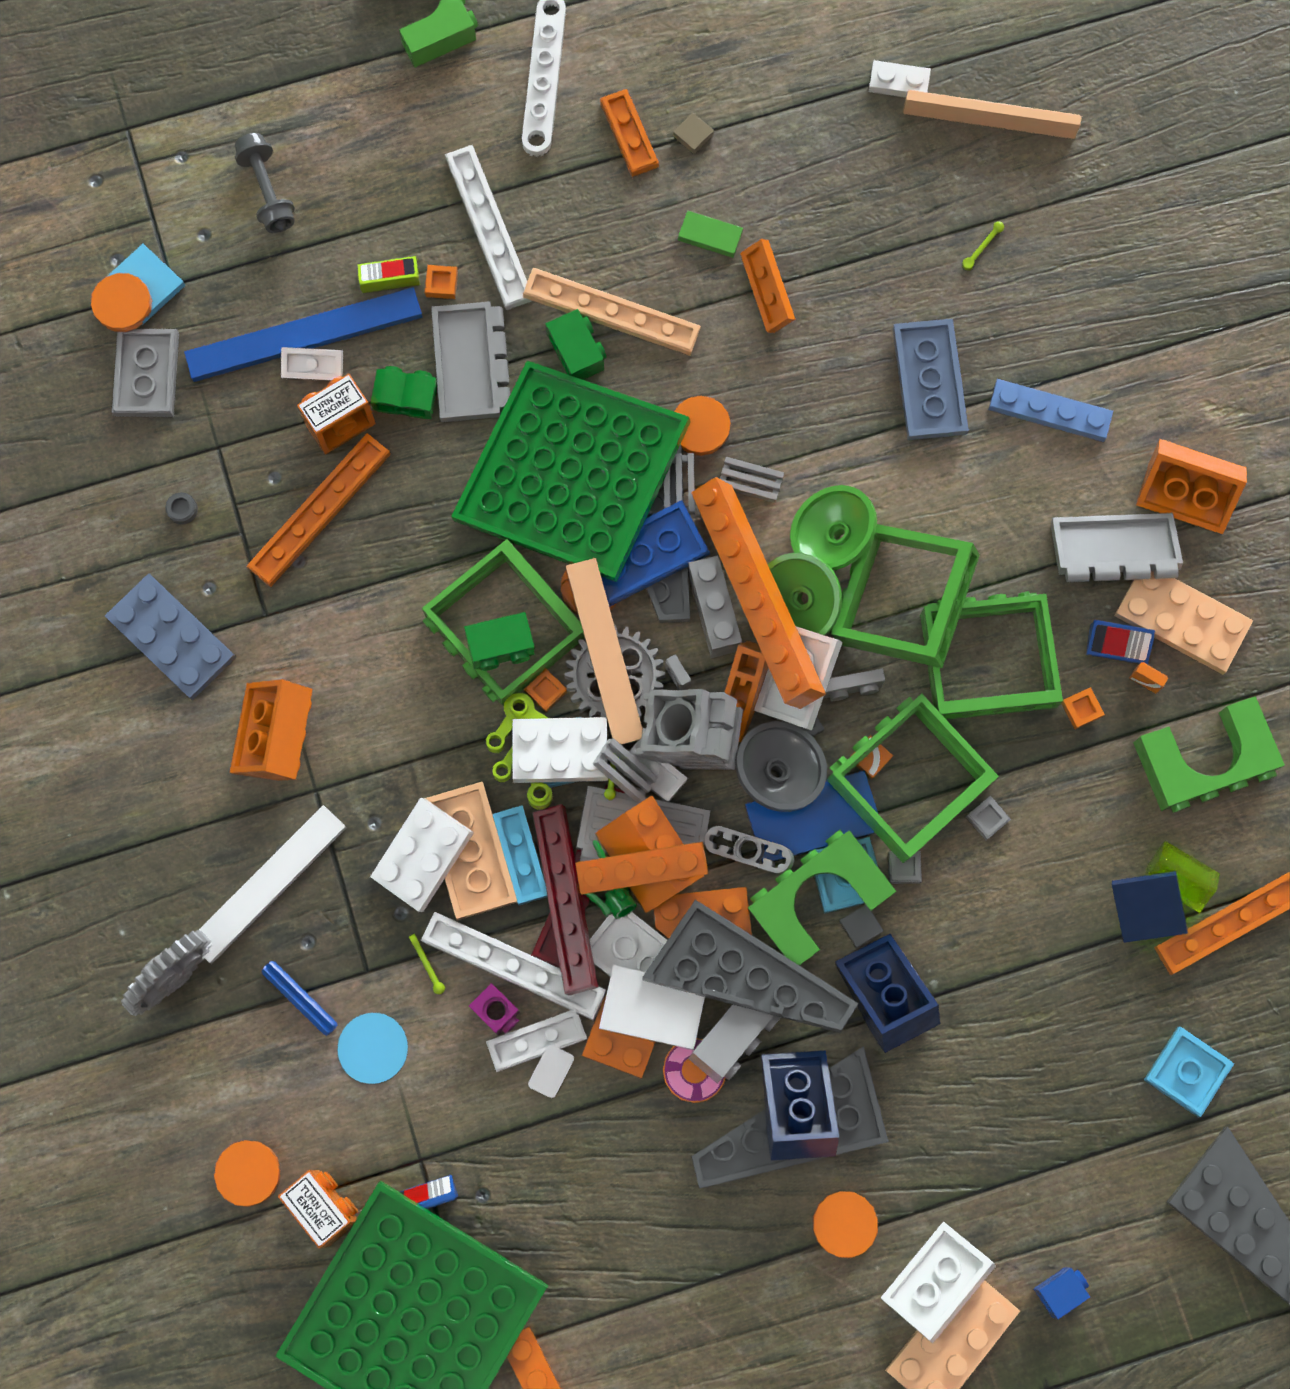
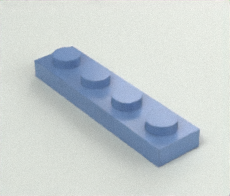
[988,379,1113,442]

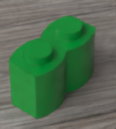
[371,366,437,419]

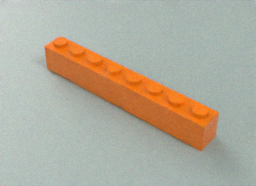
[691,477,826,709]

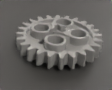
[565,625,665,719]
[121,930,212,1016]

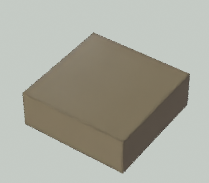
[673,113,714,154]

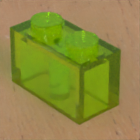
[1145,841,1220,913]

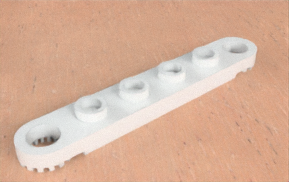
[522,0,566,157]

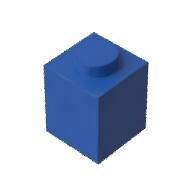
[1033,1267,1090,1319]

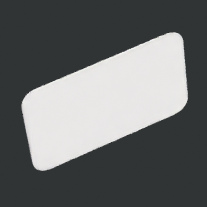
[528,1045,574,1098]

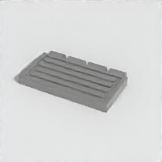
[431,302,510,422]
[1050,513,1183,582]
[575,786,710,861]

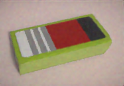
[358,256,420,293]

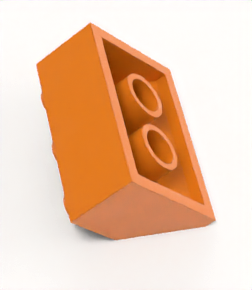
[1136,439,1247,534]
[230,679,313,781]
[595,796,704,913]

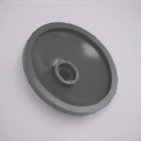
[735,721,827,812]

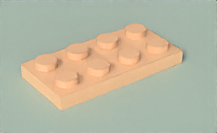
[1114,571,1253,675]
[425,781,517,920]
[885,1280,1020,1389]

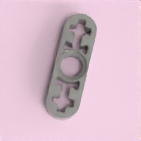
[704,826,794,874]

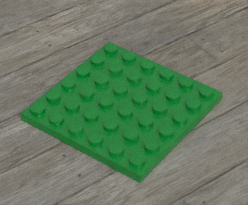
[451,360,691,582]
[275,1181,548,1389]

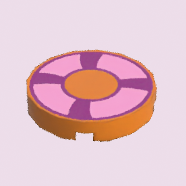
[663,1038,725,1103]

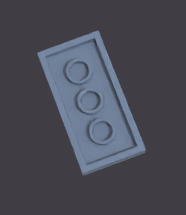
[893,319,969,440]
[105,573,236,700]

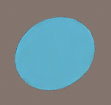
[338,1013,408,1084]

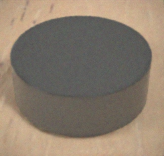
[165,492,198,524]

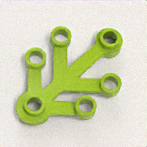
[486,693,553,810]

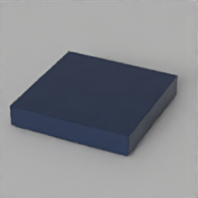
[1112,871,1188,943]

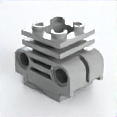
[635,689,743,770]

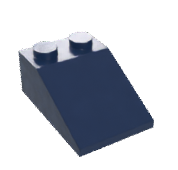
[835,934,941,1053]
[761,1050,839,1161]

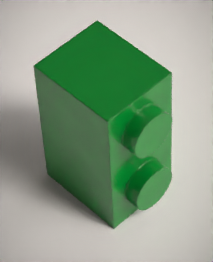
[545,309,607,380]
[464,612,535,671]

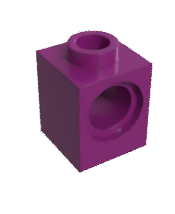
[469,983,520,1035]

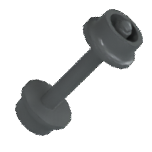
[234,133,295,233]

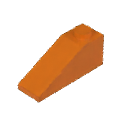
[724,641,769,742]

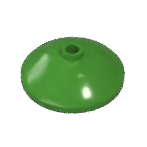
[790,485,877,570]
[768,553,842,636]

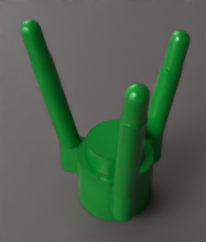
[585,840,637,919]

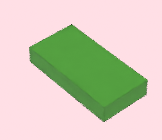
[678,211,743,258]

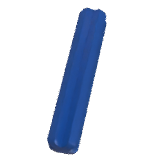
[261,961,338,1036]

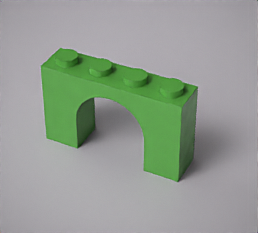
[399,0,478,68]
[1133,696,1285,813]
[748,830,896,966]

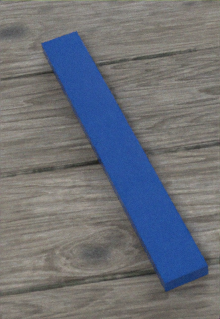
[184,287,423,382]

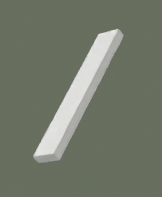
[445,145,532,310]
[199,805,347,964]
[421,912,607,1020]

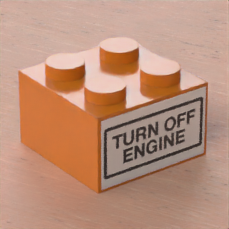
[297,374,376,455]
[278,1170,358,1249]

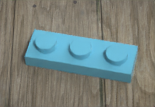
[492,805,548,905]

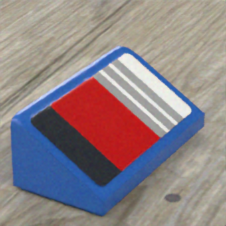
[1086,620,1155,664]
[400,1175,458,1209]

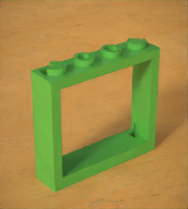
[831,524,980,668]
[422,539,585,706]
[920,591,1063,720]
[827,694,999,863]

